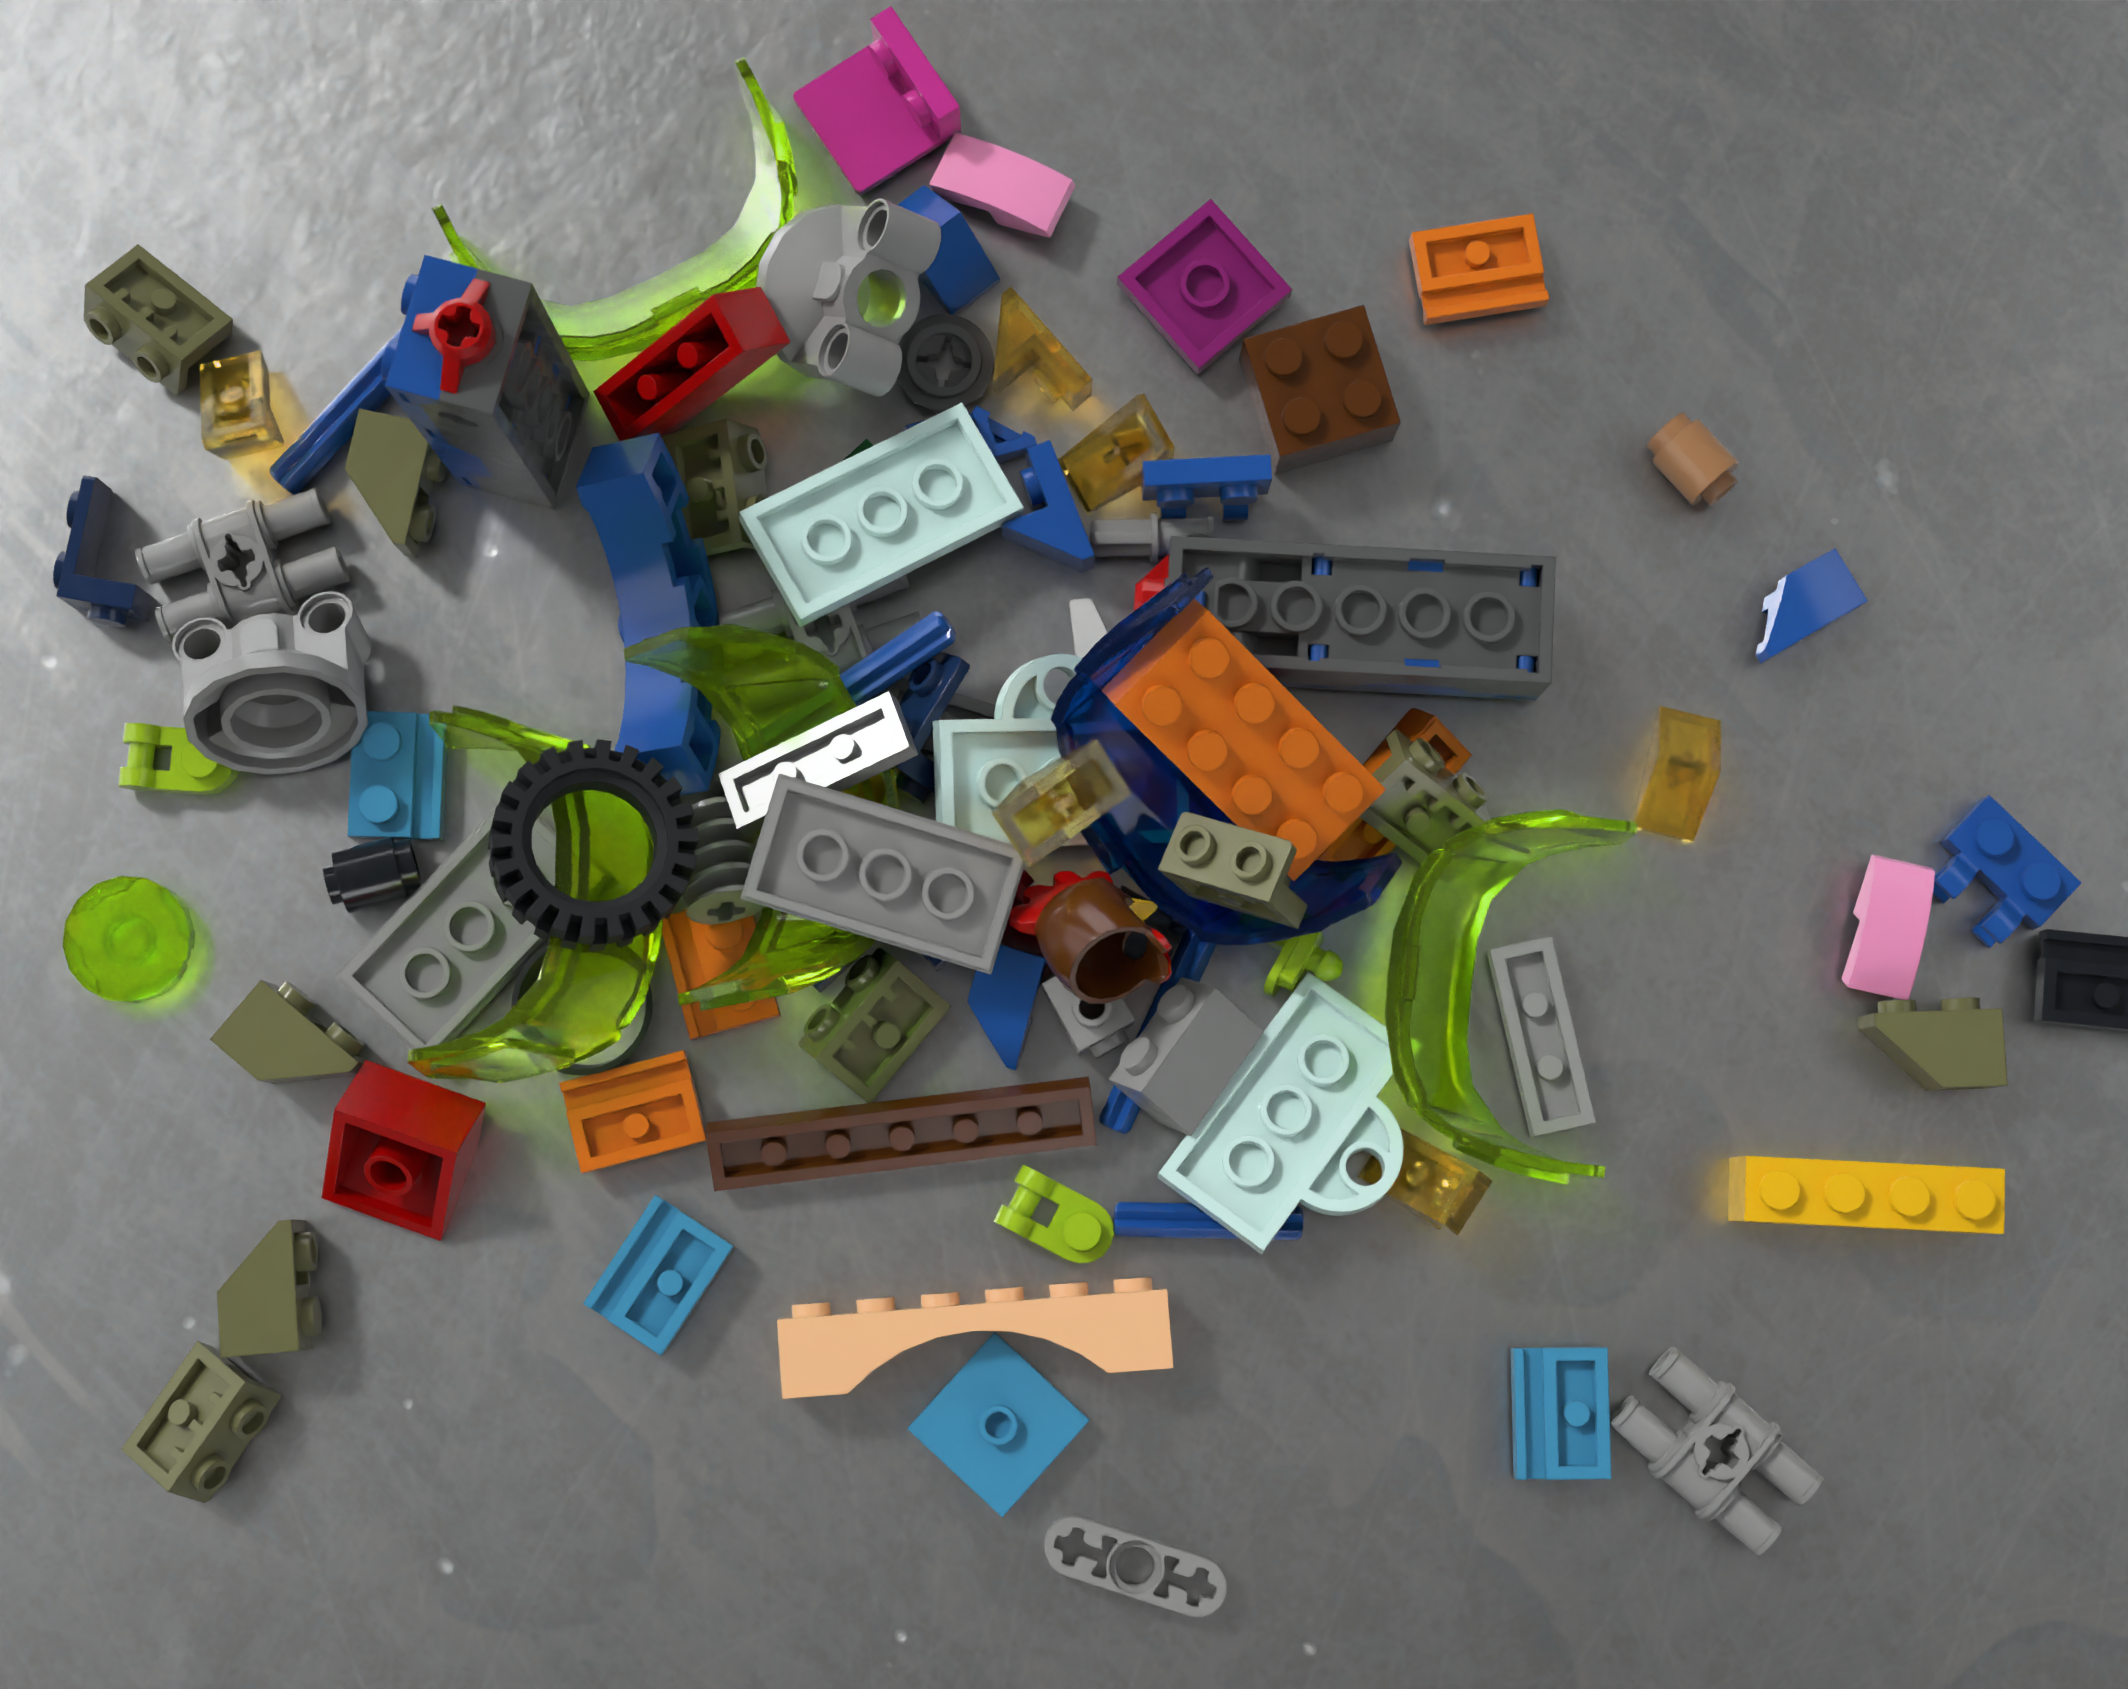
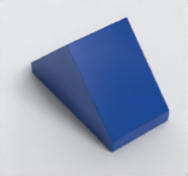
[898,185,1000,315]

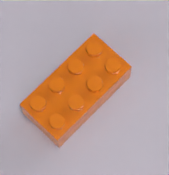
[1102,598,1386,881]

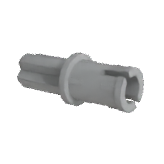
[1090,512,1215,563]

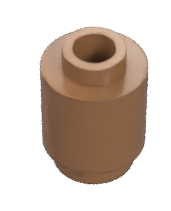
[1646,412,1739,506]

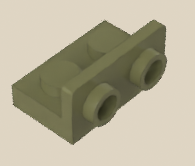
[84,244,233,395]
[663,419,768,556]
[1359,729,1494,878]
[1158,812,1308,929]
[798,948,951,1103]
[121,1341,281,1503]

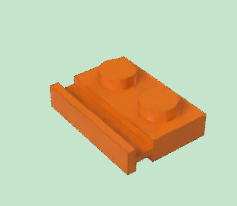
[1409,213,1549,326]
[659,909,781,1041]
[559,1050,706,1174]

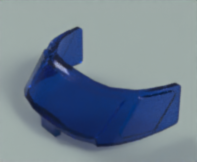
[1051,567,1402,945]

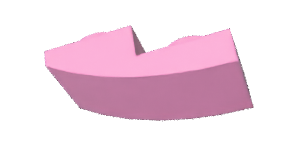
[929,133,1075,238]
[1841,854,1935,1000]

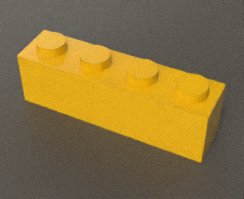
[1728,1156,2005,1234]

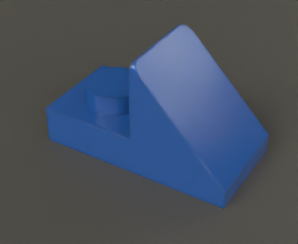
[1001,440,1095,573]

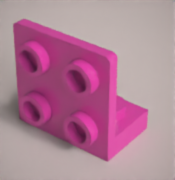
[793,6,961,195]

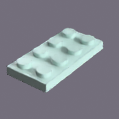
[739,403,1024,627]

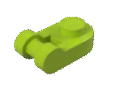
[118,723,239,795]
[994,1164,1114,1264]

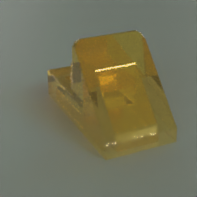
[993,287,1093,411]
[200,350,284,460]
[1358,1128,1492,1236]

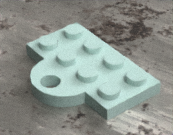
[932,654,1187,848]
[1157,972,1413,1255]

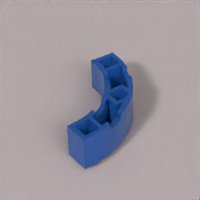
[576,433,724,796]

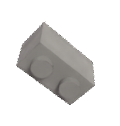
[1108,977,1264,1136]

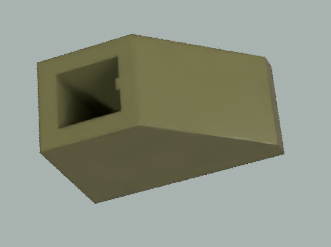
[345,409,447,558]
[210,980,365,1084]
[1858,997,2008,1091]
[217,1220,322,1358]

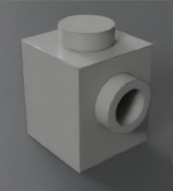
[1042,976,1136,1058]

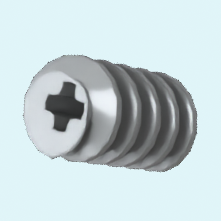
[679,781,764,925]

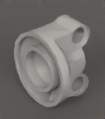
[756,198,941,397]
[172,591,371,775]

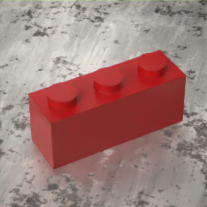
[593,287,791,441]

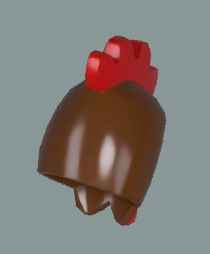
[1009,870,1172,1003]

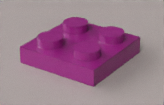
[1117,199,1292,375]

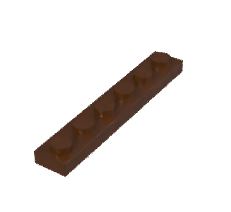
[705,1076,1097,1191]

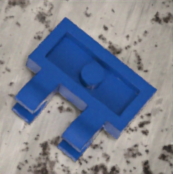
[1141,454,1272,521]
[1933,795,2082,948]

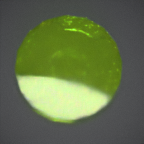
[62,876,195,1003]

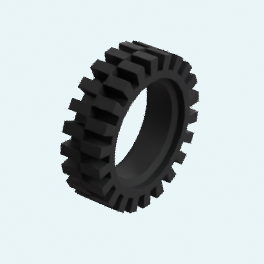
[488,739,699,951]

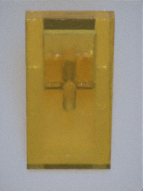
[1058,394,1175,513]
[1630,706,1721,843]
[992,739,1132,867]

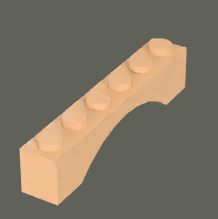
[777,1277,1174,1399]

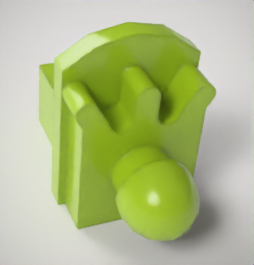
[1239,913,1343,997]

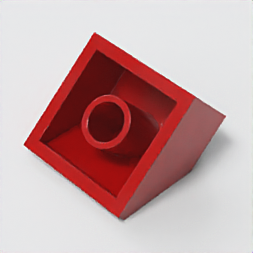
[321,1060,486,1241]

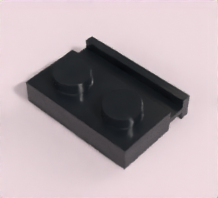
[2034,929,2128,1032]

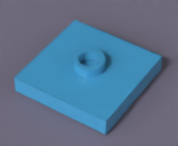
[907,1332,1090,1517]

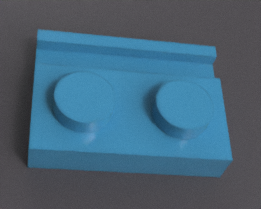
[347,711,449,841]
[583,1195,735,1356]
[1510,1347,1611,1480]

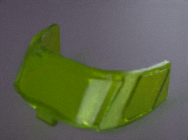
[432,57,798,361]
[623,624,900,1011]
[408,705,663,1083]
[1385,809,1637,1185]

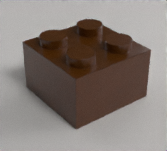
[1239,305,1401,475]

